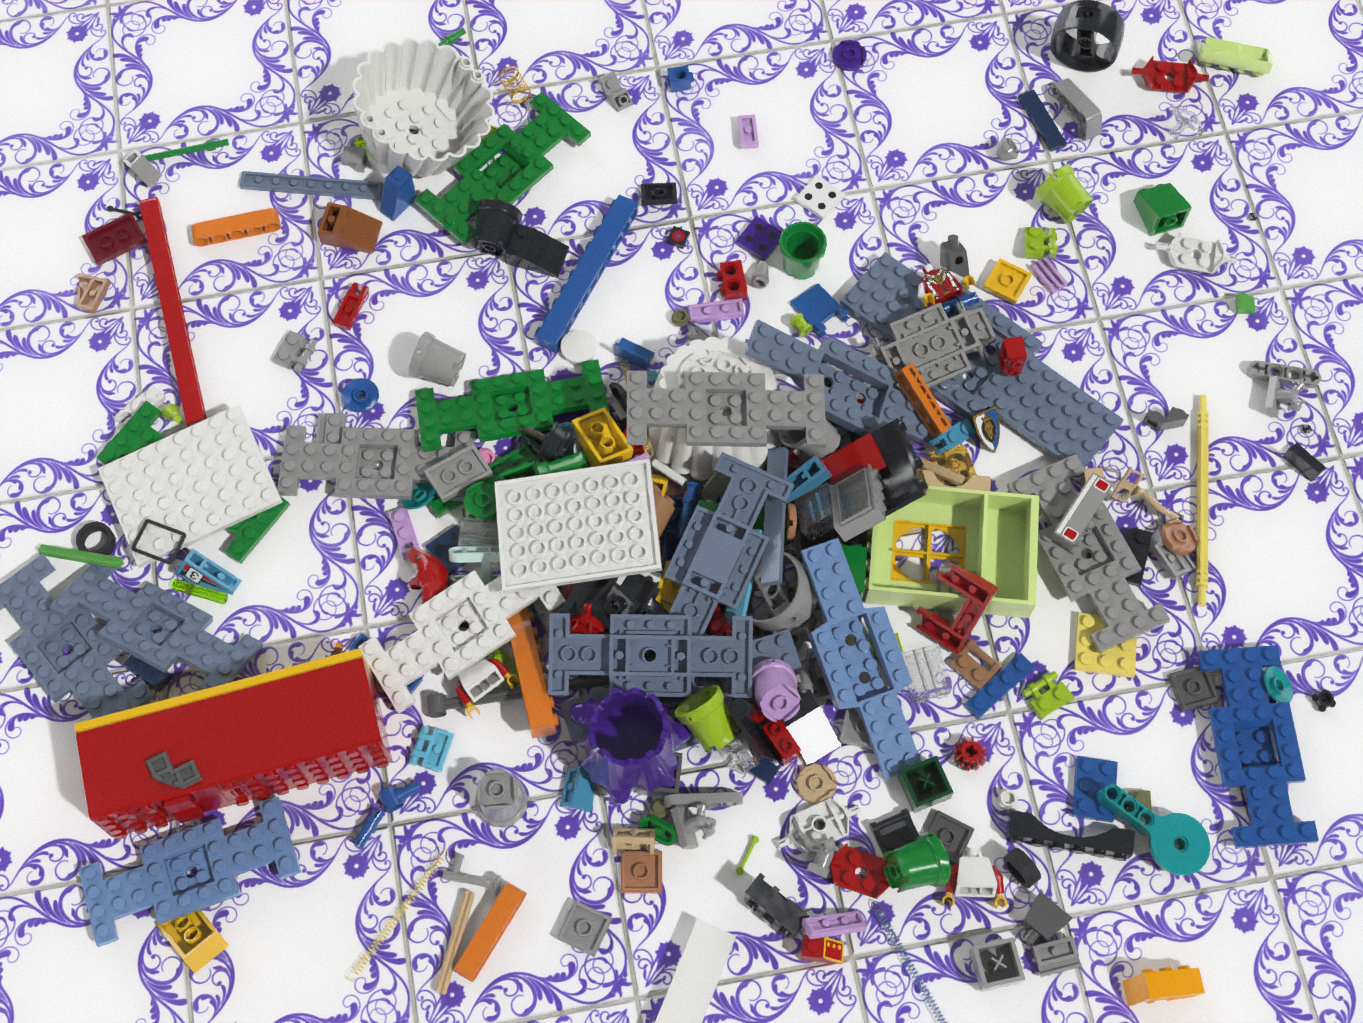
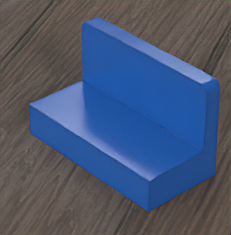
[613,337,655,370]

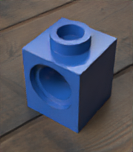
[667,65,694,93]

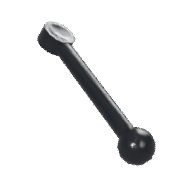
[107,205,142,219]

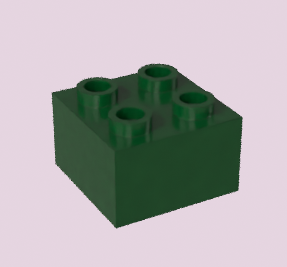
[897,755,954,813]

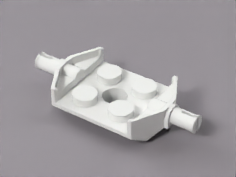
[1156,232,1237,274]
[776,798,861,855]

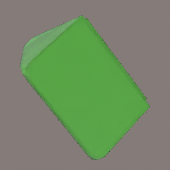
[1235,292,1256,314]

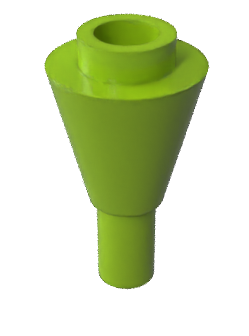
[162,404,182,423]

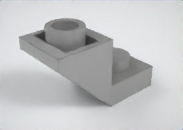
[598,71,633,112]
[122,149,163,187]

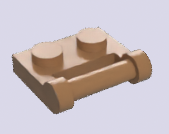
[949,639,1003,691]

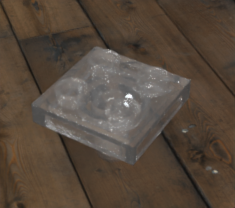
[1168,103,1204,140]

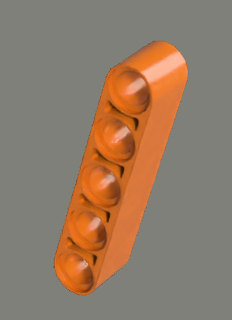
[191,208,281,247]
[454,882,527,982]

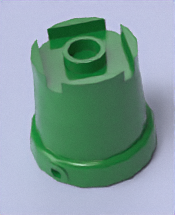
[779,221,827,280]
[536,451,590,475]
[462,482,498,540]
[883,832,951,893]

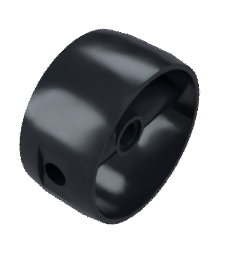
[1050,0,1125,72]

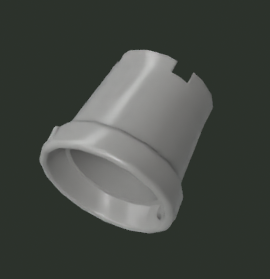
[408,331,466,387]
[778,419,841,460]
[475,769,528,828]

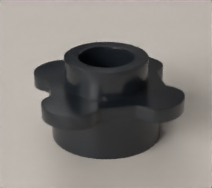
[1312,689,1336,712]

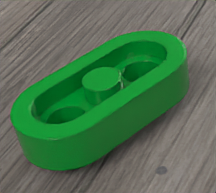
[638,814,678,846]

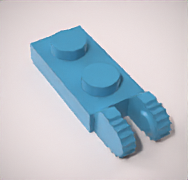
[929,418,976,456]

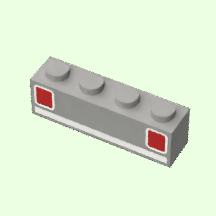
[1051,472,1113,551]

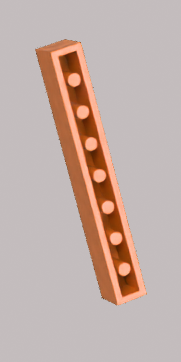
[507,607,559,739]

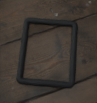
[131,519,186,565]

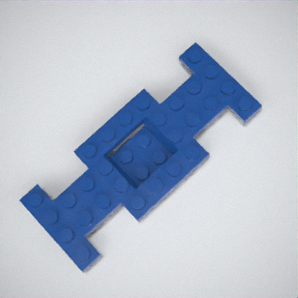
[1197,645,1319,849]

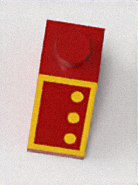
[801,935,844,964]

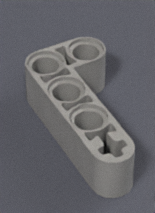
[1051,78,1102,141]

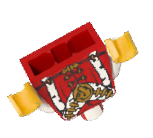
[917,264,976,307]

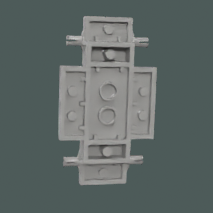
[867,301,997,393]

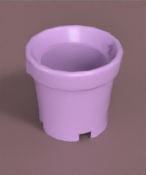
[750,659,801,722]

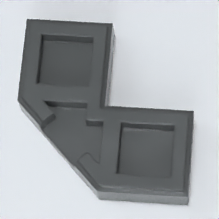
[146,751,203,789]

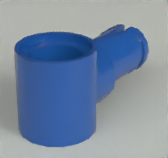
[378,780,421,813]

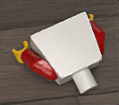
[456,658,519,719]
[942,849,1007,909]

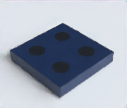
[425,524,474,576]

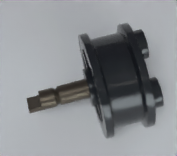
[522,421,575,462]

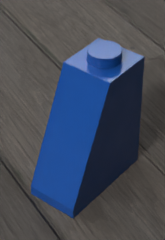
[380,165,417,222]

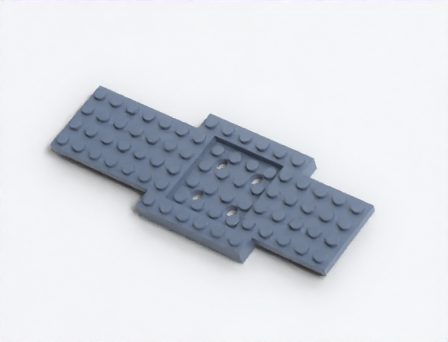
[840,252,1124,469]

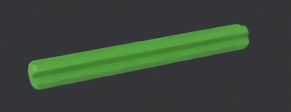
[38,544,124,569]

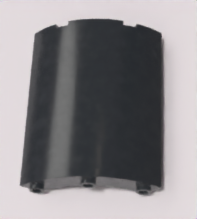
[791,418,928,562]

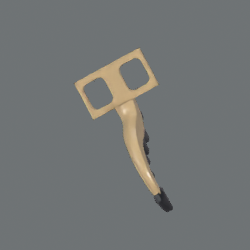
[1111,468,1184,520]

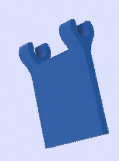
[790,283,850,338]

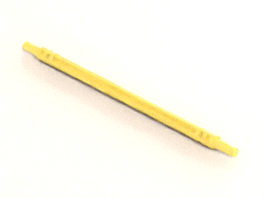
[1196,395,1209,607]

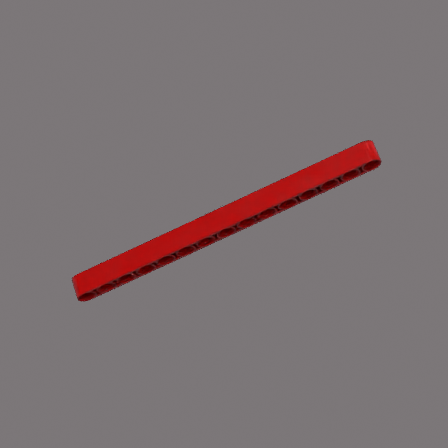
[139,196,207,428]

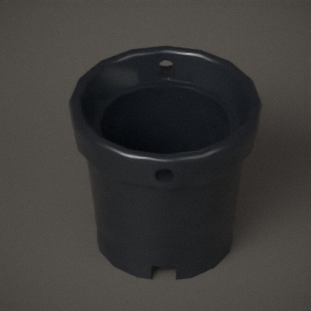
[472,198,523,256]

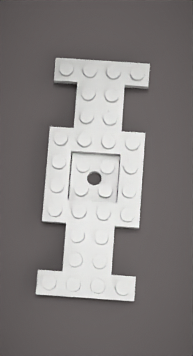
[358,570,566,714]

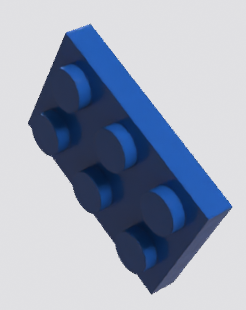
[1072,756,1118,823]

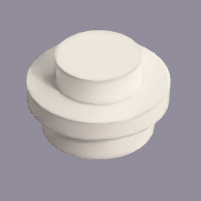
[997,790,1018,810]

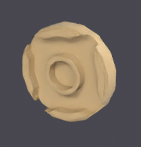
[796,764,837,804]

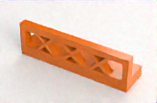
[893,363,952,438]

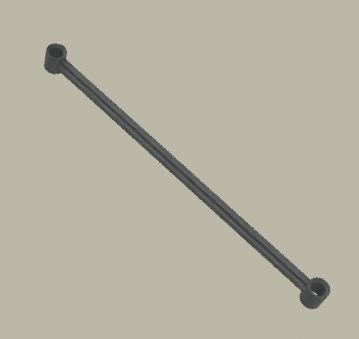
[427,675,609,718]

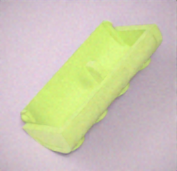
[1199,37,1273,76]

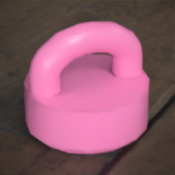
[478,448,495,465]

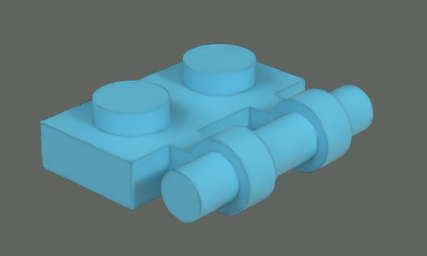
[409,725,455,773]

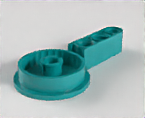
[1097,784,1210,876]

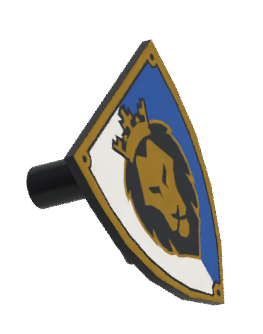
[970,406,1000,453]

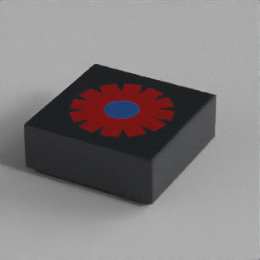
[667,226,690,249]

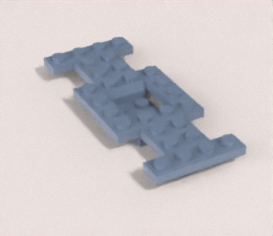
[644,452,794,636]

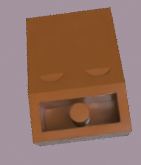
[317,202,383,254]

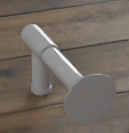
[443,853,502,897]

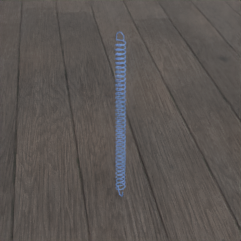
[871,901,948,1023]

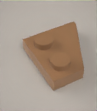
[76,273,111,314]

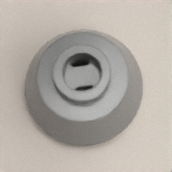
[996,138,1019,161]

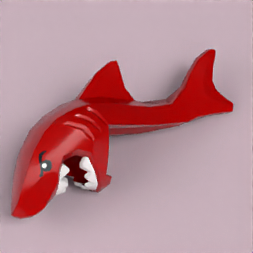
[407,546,450,621]

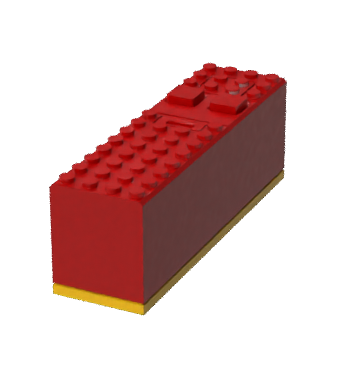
[74,648,393,839]

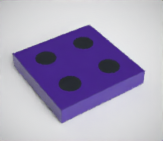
[735,216,782,262]

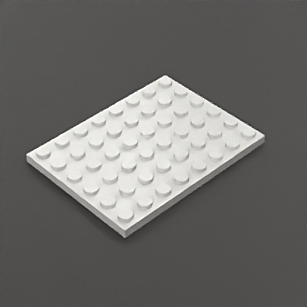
[98,404,283,568]
[495,459,662,594]

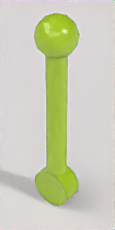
[736,836,759,875]

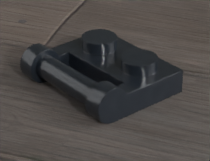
[869,808,919,856]

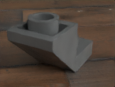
[1142,407,1190,432]

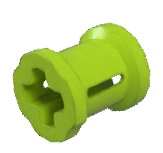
[789,313,813,338]

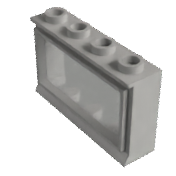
[829,464,887,542]

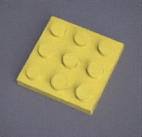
[1074,612,1137,678]

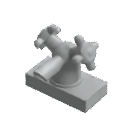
[1265,375,1307,418]
[670,802,716,849]
[802,837,839,878]

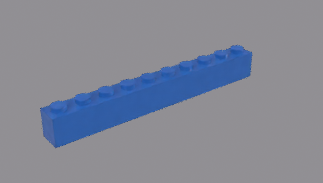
[534,194,639,353]

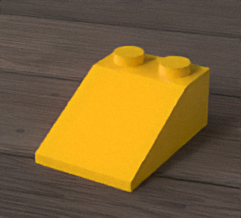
[571,407,634,467]
[156,910,229,973]

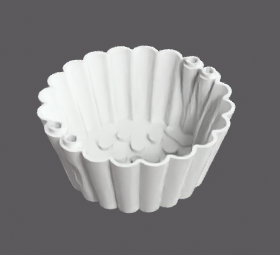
[352,37,495,178]
[647,337,783,480]

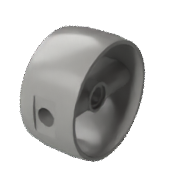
[746,552,817,634]

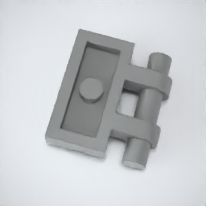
[272,330,318,373]

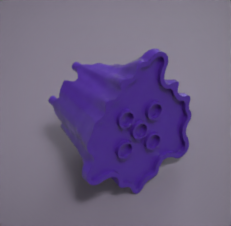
[569,687,691,805]

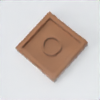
[621,851,662,894]

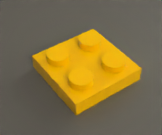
[983,258,1032,304]

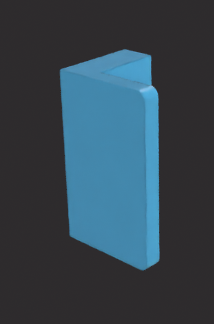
[560,766,596,812]

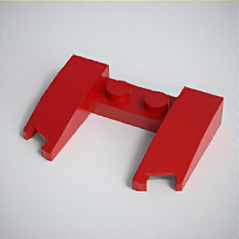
[916,564,999,654]

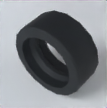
[76,521,116,555]
[1003,847,1041,888]

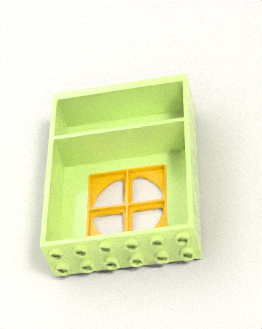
[863,486,1039,618]

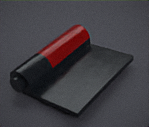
[729,699,779,763]

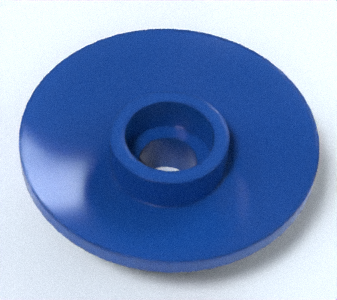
[342,378,379,413]

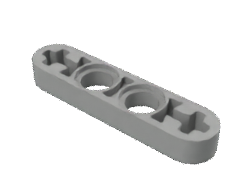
[1246,360,1322,388]
[664,792,743,808]

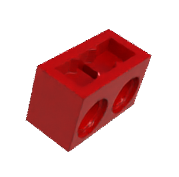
[717,260,748,301]
[998,336,1027,377]
[761,719,801,767]

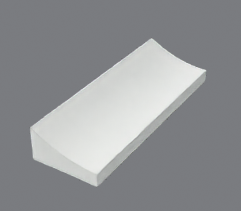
[655,918,736,1023]

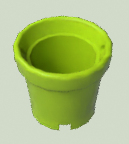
[1034,164,1093,224]
[674,685,739,753]

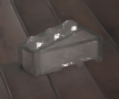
[718,731,760,774]

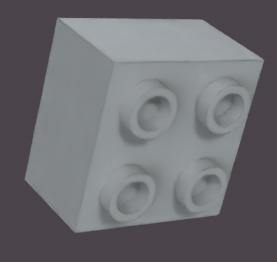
[969,937,1025,992]

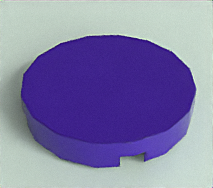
[832,40,867,72]

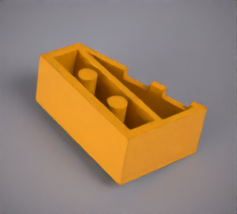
[1122,965,1205,1007]

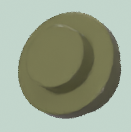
[671,309,690,327]
[649,798,669,819]

